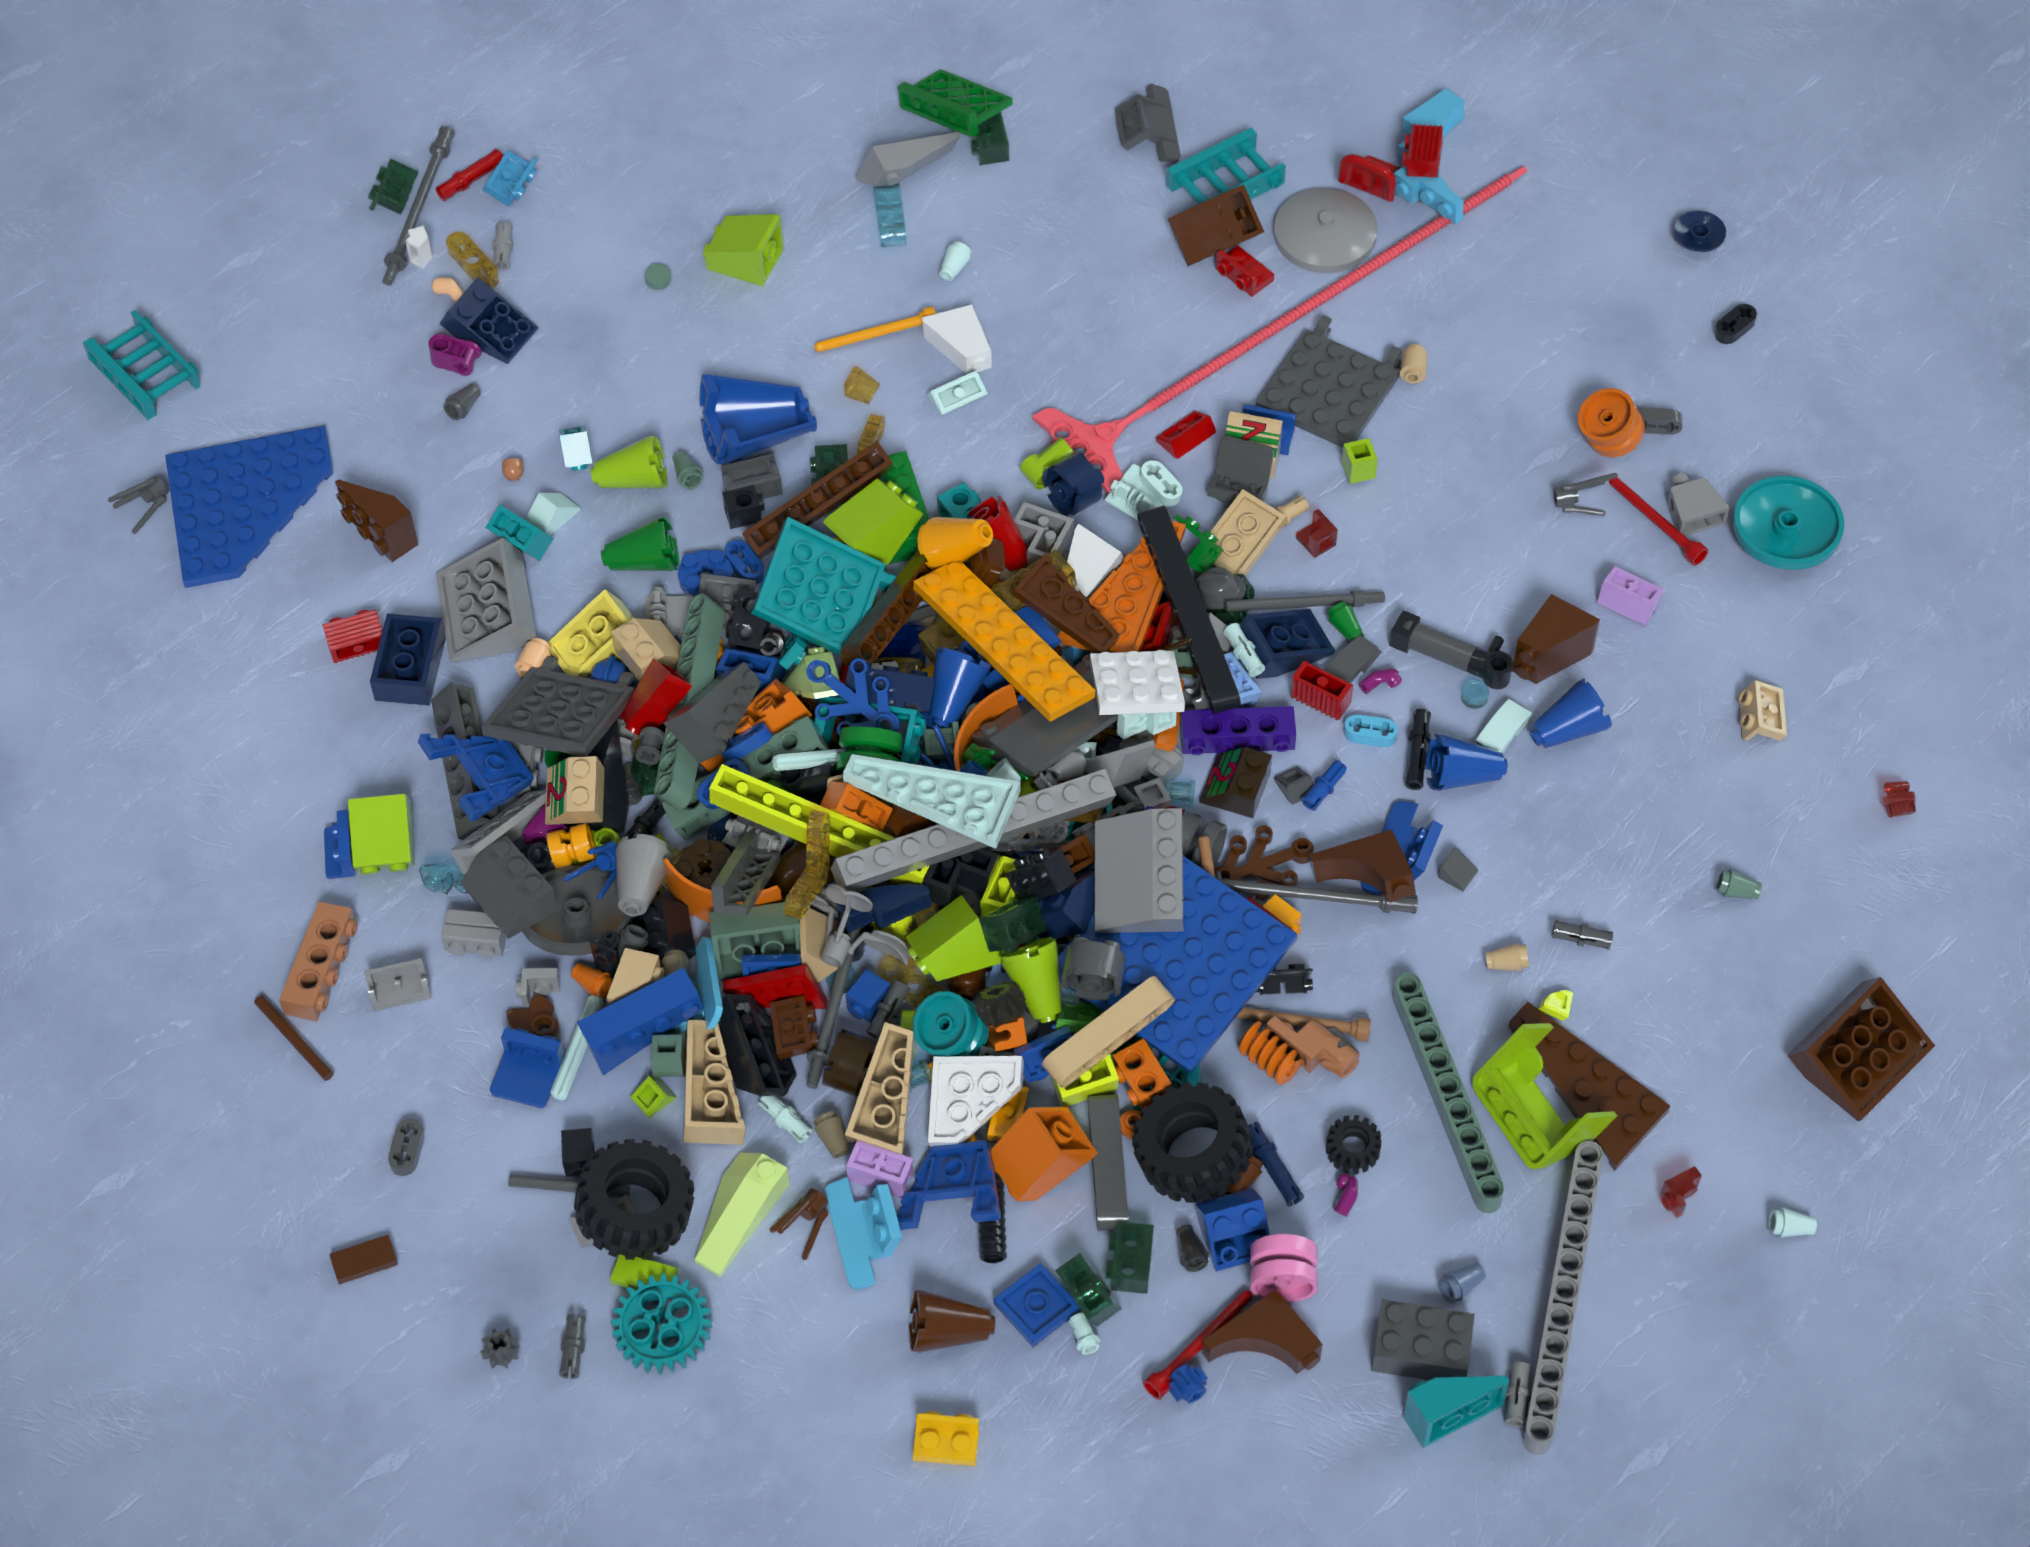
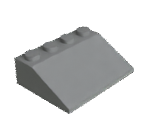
[436,538,536,663]
[1095,808,1184,933]

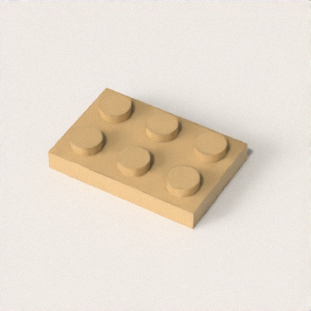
[1210,489,1288,579]

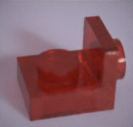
[1660,1166,1702,1218]

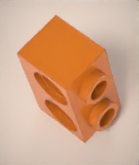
[820,781,893,832]
[1112,1038,1172,1109]

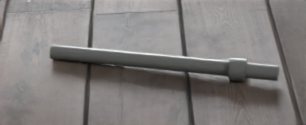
[1224,590,1385,612]

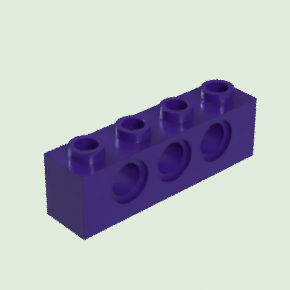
[1180,706,1296,755]

